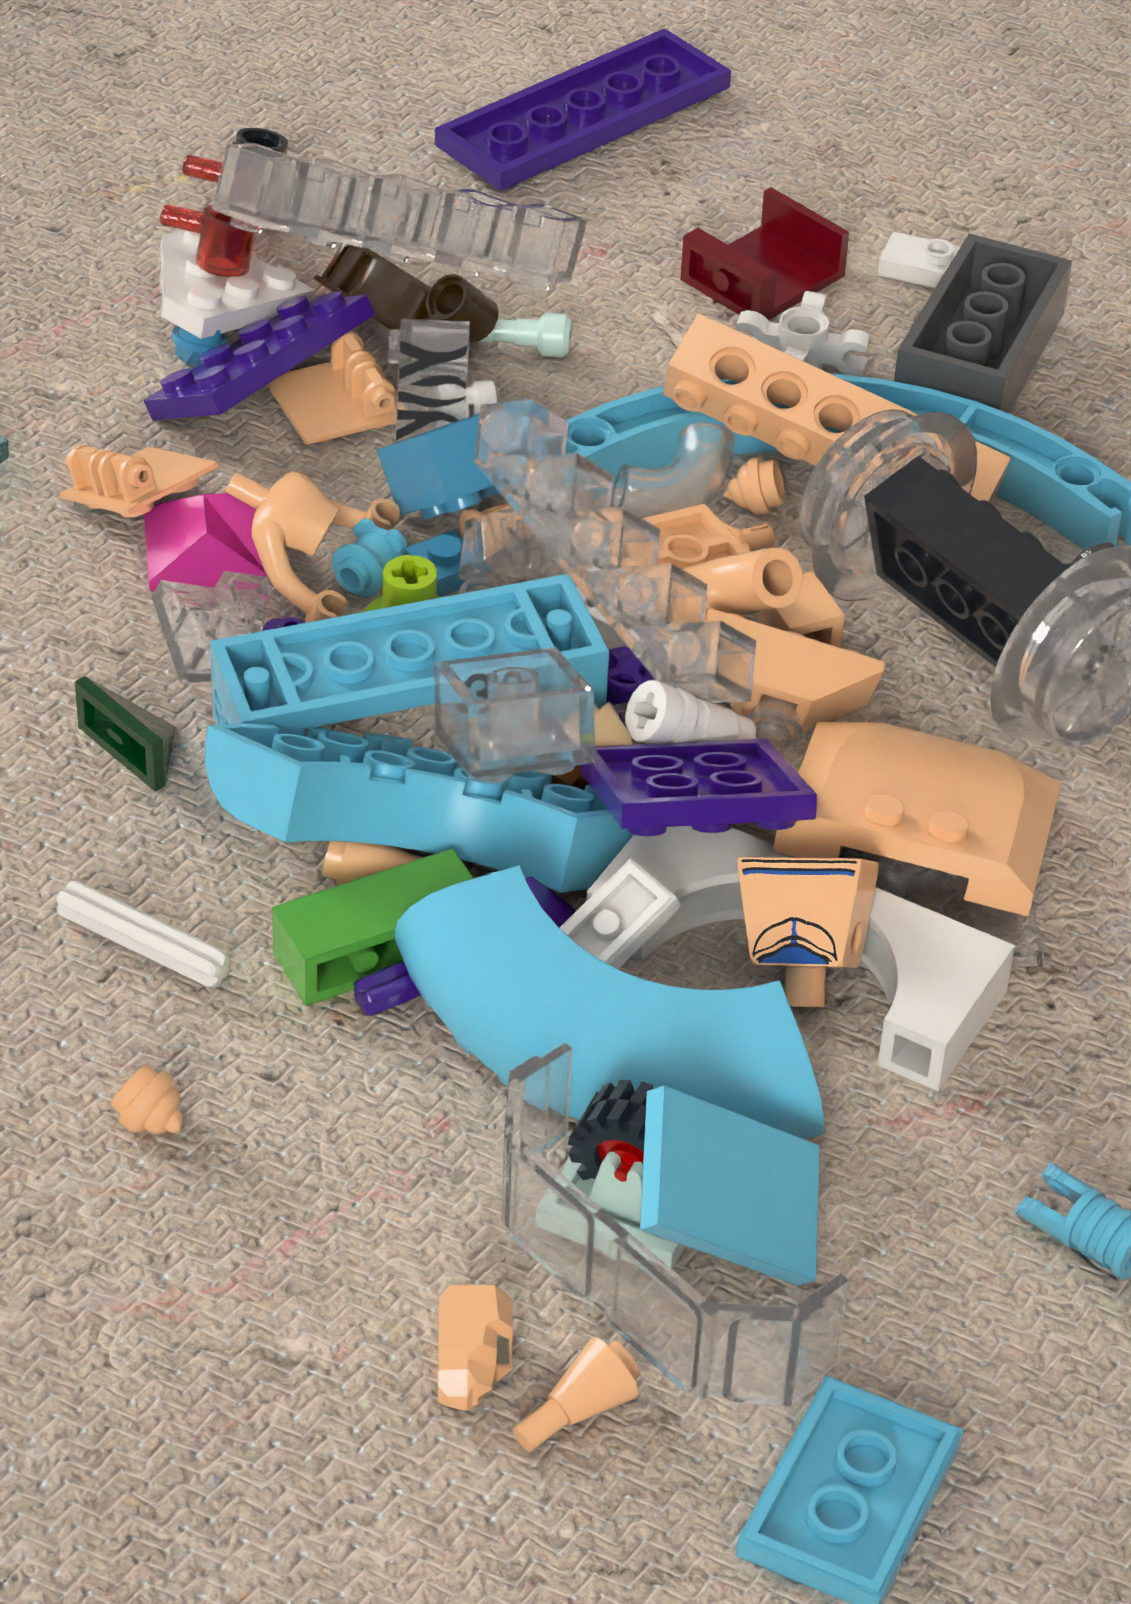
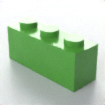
[272,848,474,1006]

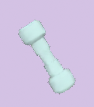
[466,312,572,358]

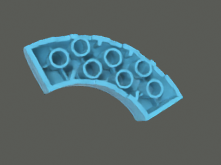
[205,724,633,893]
[394,865,825,1139]

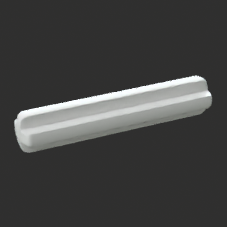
[56,881,230,988]

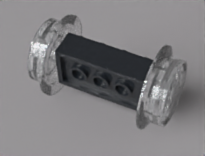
[799,409,1131,747]

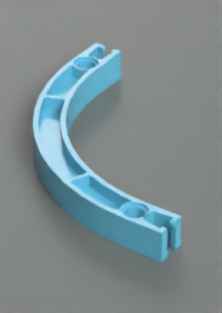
[514,374,1131,555]

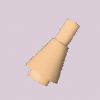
[512,1337,640,1452]

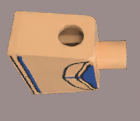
[737,857,879,1007]

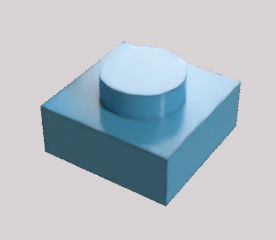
[404,530,485,597]

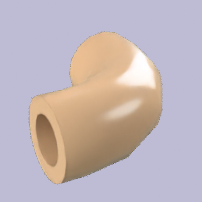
[637,547,803,638]

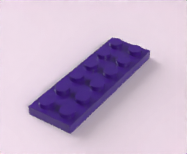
[435,28,731,191]

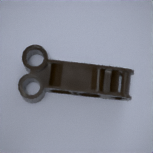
[313,233,499,387]

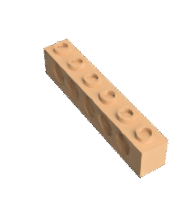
[663,313,1011,504]

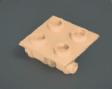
[267,332,407,445]
[59,445,219,517]

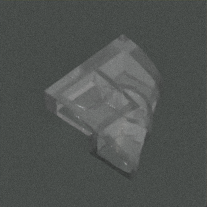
[458,489,590,587]
[152,571,274,683]

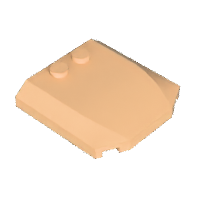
[772,722,1061,916]

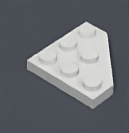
[159,224,316,339]

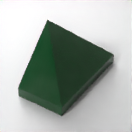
[75,676,175,792]

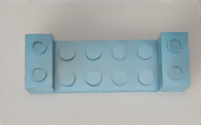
[210,574,609,736]

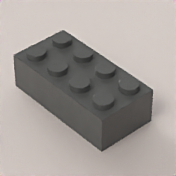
[894,233,1072,413]

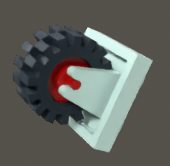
[541,1080,686,1272]

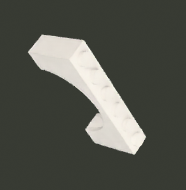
[586,826,1015,1092]

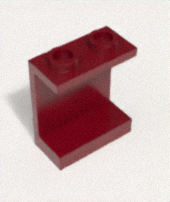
[680,187,849,321]

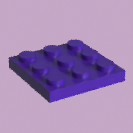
[580,739,817,836]

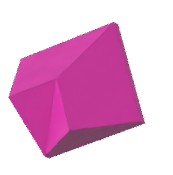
[144,493,268,591]

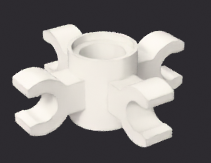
[736,291,871,376]

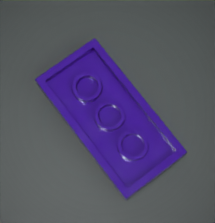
[143,291,375,421]

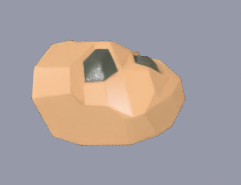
[438,1285,513,1411]

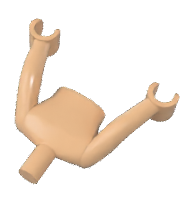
[225,471,400,623]

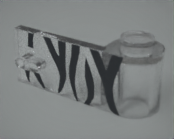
[388,319,470,443]

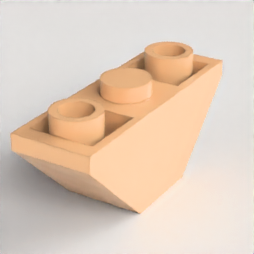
[693,608,885,736]

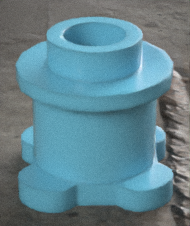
[332,518,407,598]

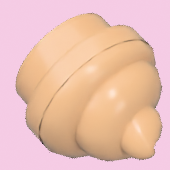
[724,457,786,515]
[110,1064,183,1134]

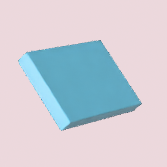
[640,1085,820,1286]
[736,1375,964,1604]

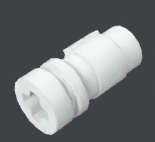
[625,680,756,744]

